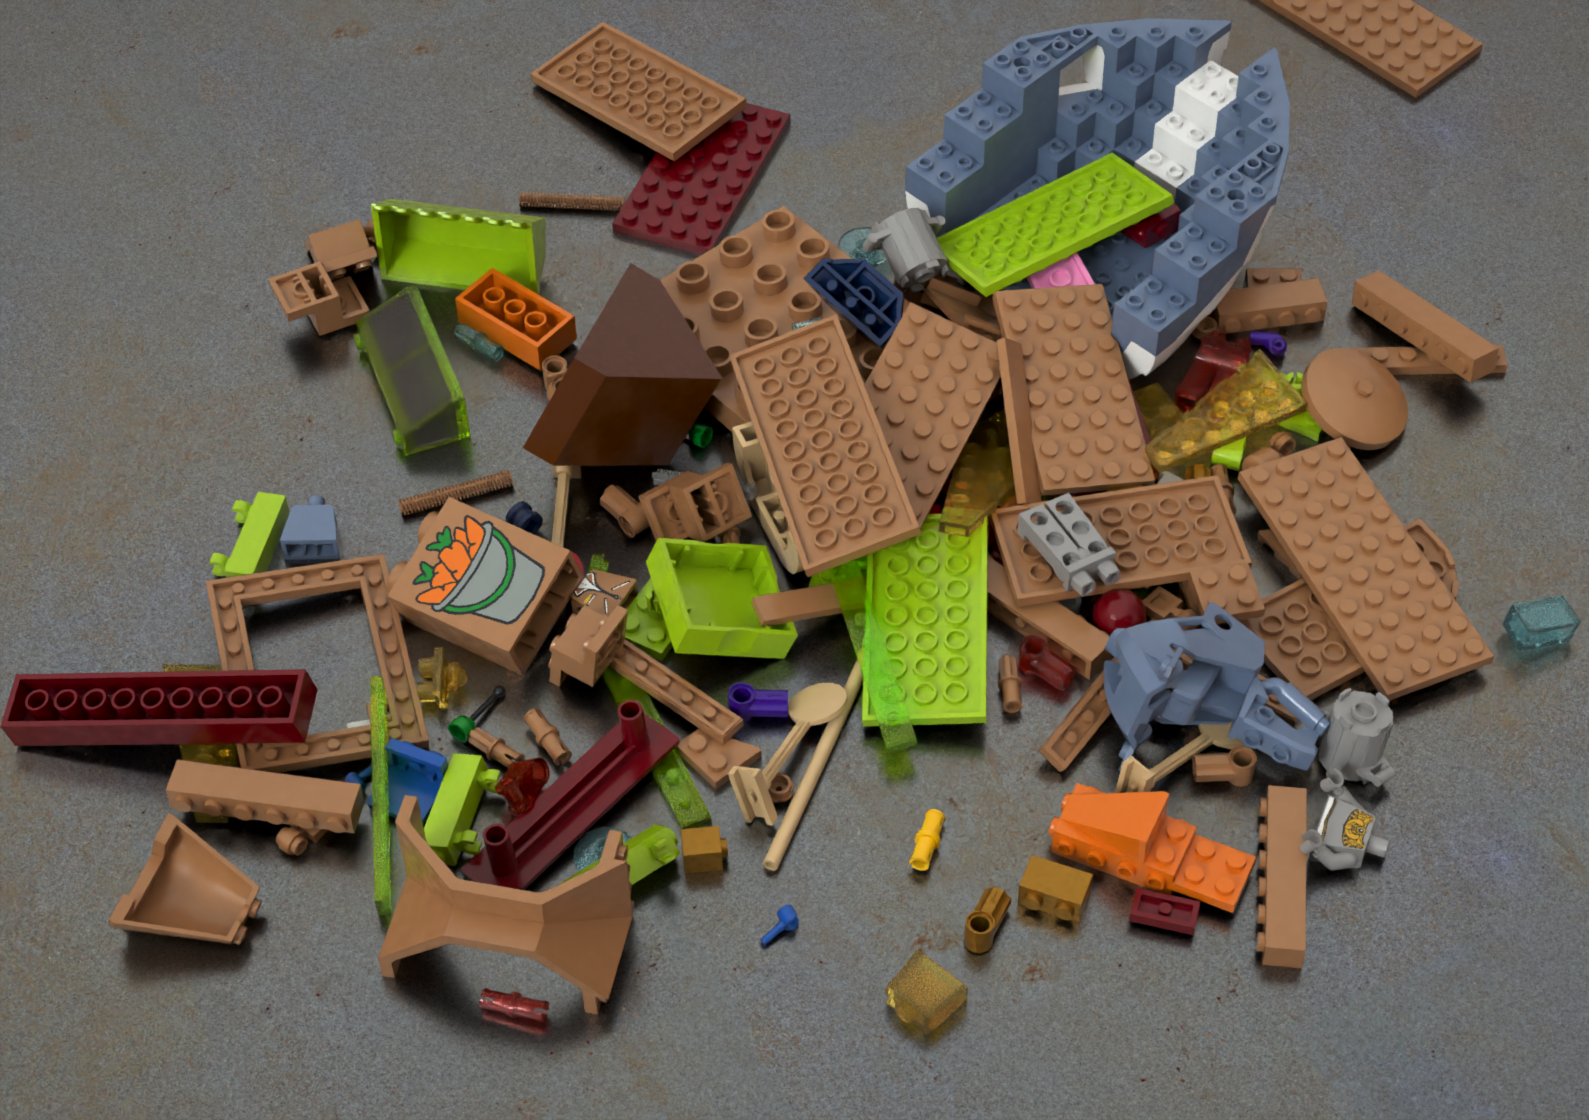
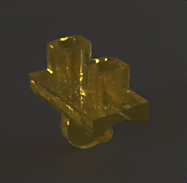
[417,647,468,709]

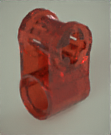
[495,758,550,815]

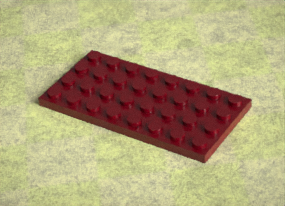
[612,103,791,255]

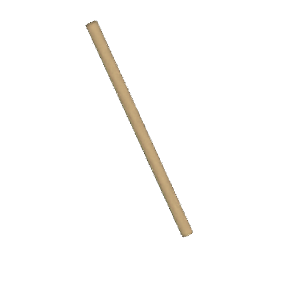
[763,643,865,871]

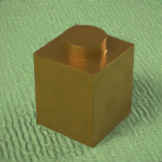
[681,826,728,874]

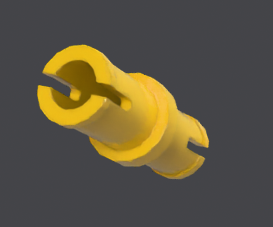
[909,809,946,871]

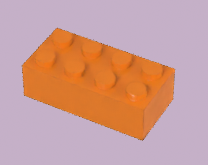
[455,268,577,371]

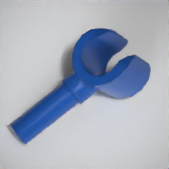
[345,761,381,793]
[760,904,799,945]

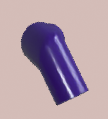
[1249,331,1287,356]

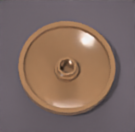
[1301,348,1408,450]

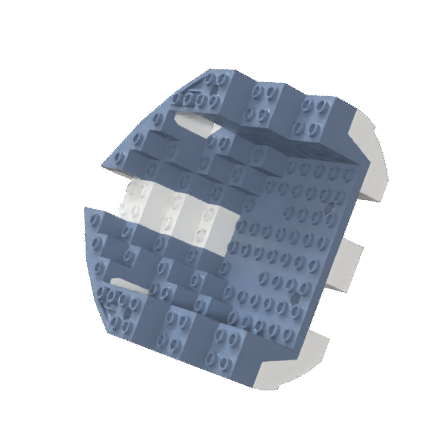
[905,18,1290,380]

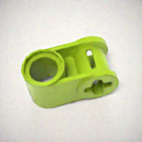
[1211,416,1249,471]

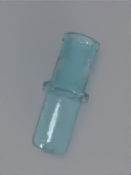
[453,324,504,362]

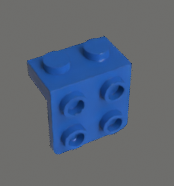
[367,738,448,823]

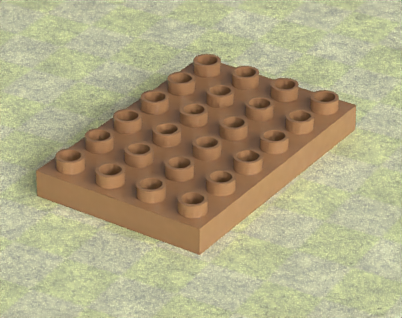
[660,206,1000,432]

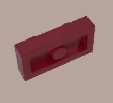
[1129,888,1201,935]

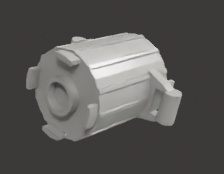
[862,208,949,293]
[1317,688,1396,787]

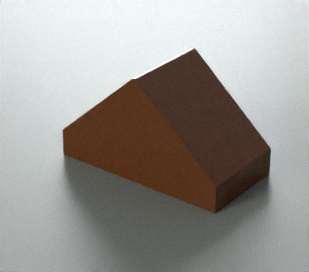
[523,263,722,466]

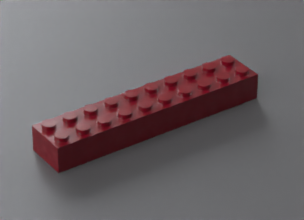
[0,669,318,746]

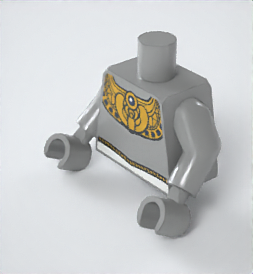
[1300,769,1390,871]

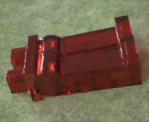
[1173,330,1252,425]

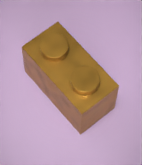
[1018,855,1093,922]

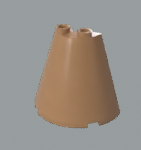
[108,813,262,945]

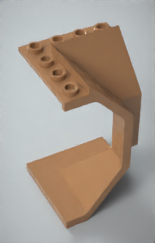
[378,795,634,1014]

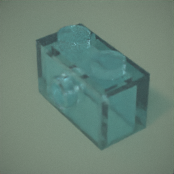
[1502,595,1581,651]

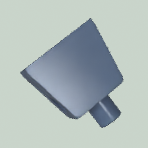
[280,495,340,560]

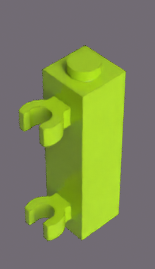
[209,491,290,578]
[424,753,505,866]
[560,824,680,885]

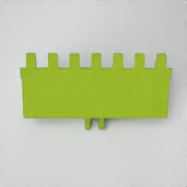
[371,199,546,295]

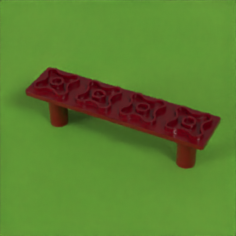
[461,700,680,890]

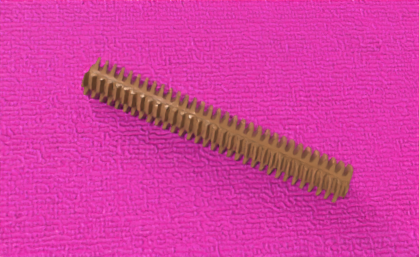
[519,191,626,211]
[398,469,514,516]

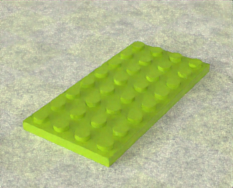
[937,152,1174,297]
[862,512,988,727]

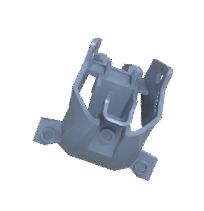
[1103,603,1331,771]

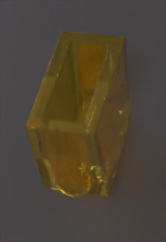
[885,949,968,1035]

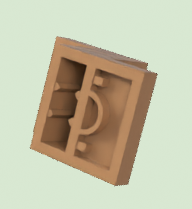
[304,219,378,282]
[268,261,371,336]
[638,463,752,542]
[1179,562,1265,624]
[548,605,628,687]

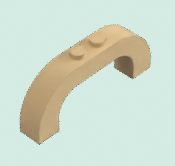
[732,421,804,574]

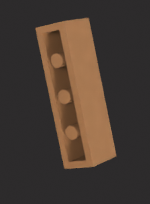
[1210,278,1328,335]

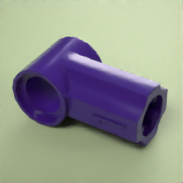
[728,682,788,723]

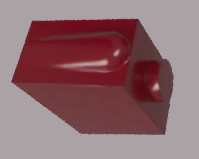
[1120,203,1181,248]

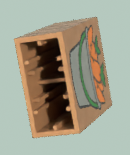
[387,497,583,676]

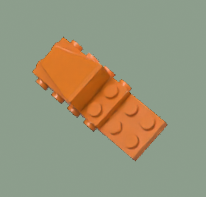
[1049,783,1256,913]

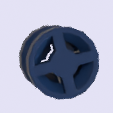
[505,501,543,534]

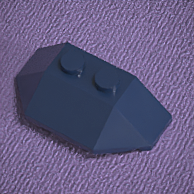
[803,258,904,348]

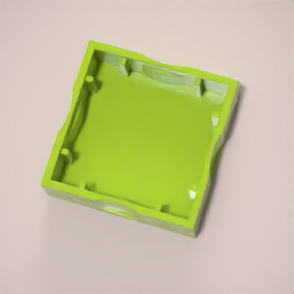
[646,538,798,659]

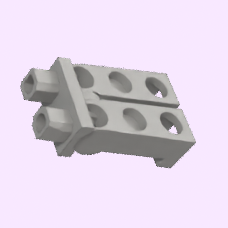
[1017,492,1120,597]

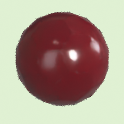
[1093,589,1146,635]

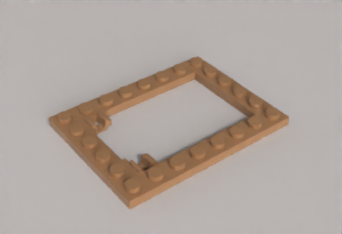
[206,554,429,773]

